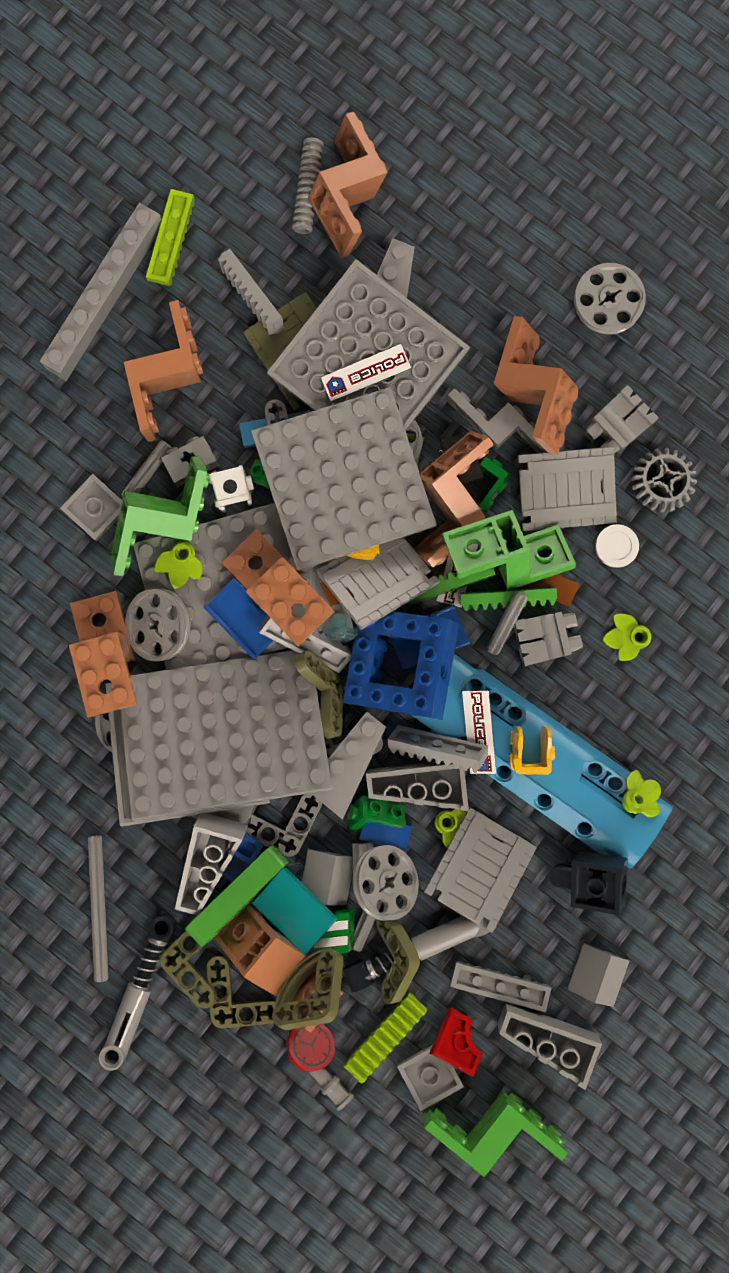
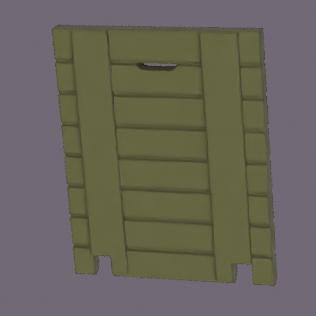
[243,292,317,411]

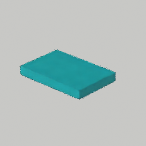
[253,867,338,955]

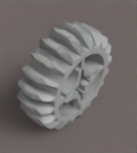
[631,448,697,512]

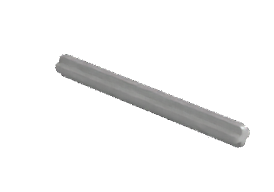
[88,835,108,982]

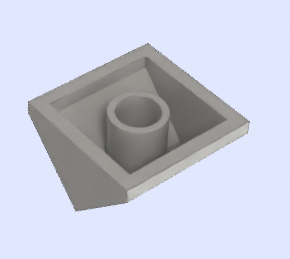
[301,849,353,905]
[567,943,630,1007]

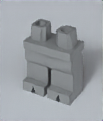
[584,385,659,454]
[513,612,583,667]

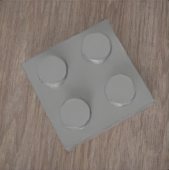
[60,474,122,542]
[397,1044,464,1111]

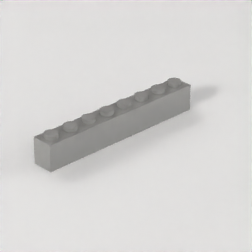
[40,202,162,381]

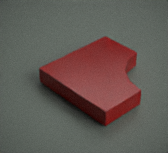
[429,1008,483,1077]

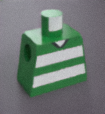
[313,908,355,966]

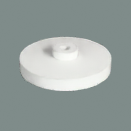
[595,524,639,568]

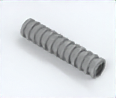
[292,137,324,234]

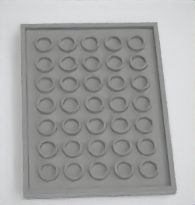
[133,503,354,670]
[121,650,332,821]

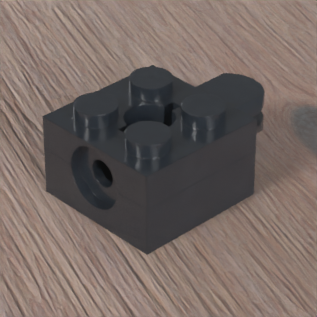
[550,851,628,915]

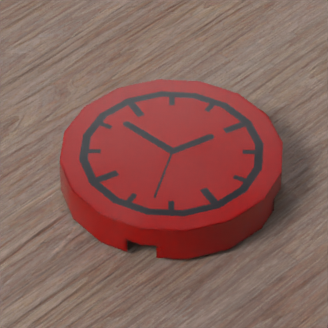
[286,1024,335,1072]

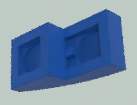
[360,822,412,850]
[222,833,264,882]

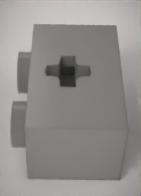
[161,436,219,487]

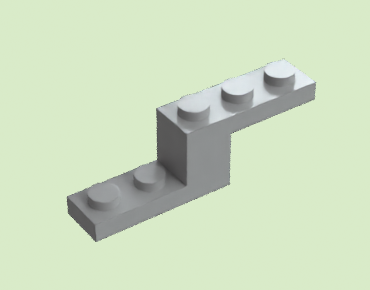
[446,388,547,453]

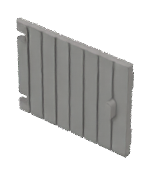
[518,447,617,531]
[316,537,440,630]
[424,808,537,933]

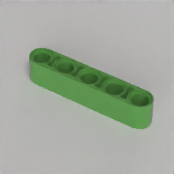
[185,845,290,947]

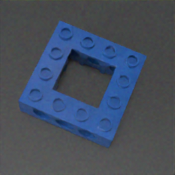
[343,612,459,720]

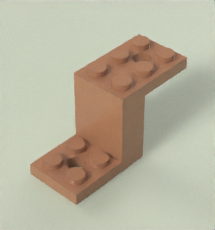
[308,112,388,258]
[124,300,203,442]
[494,316,578,455]
[414,431,494,567]
[222,529,335,647]
[69,591,138,718]
[214,903,343,1033]

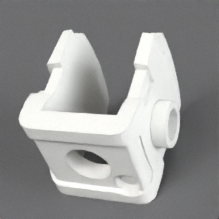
[209,465,254,512]

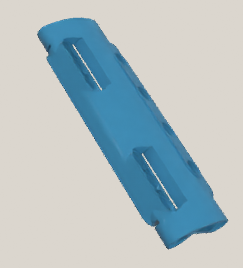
[411,654,673,869]

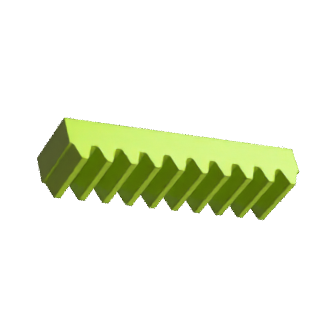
[146,189,194,286]
[343,991,428,1084]

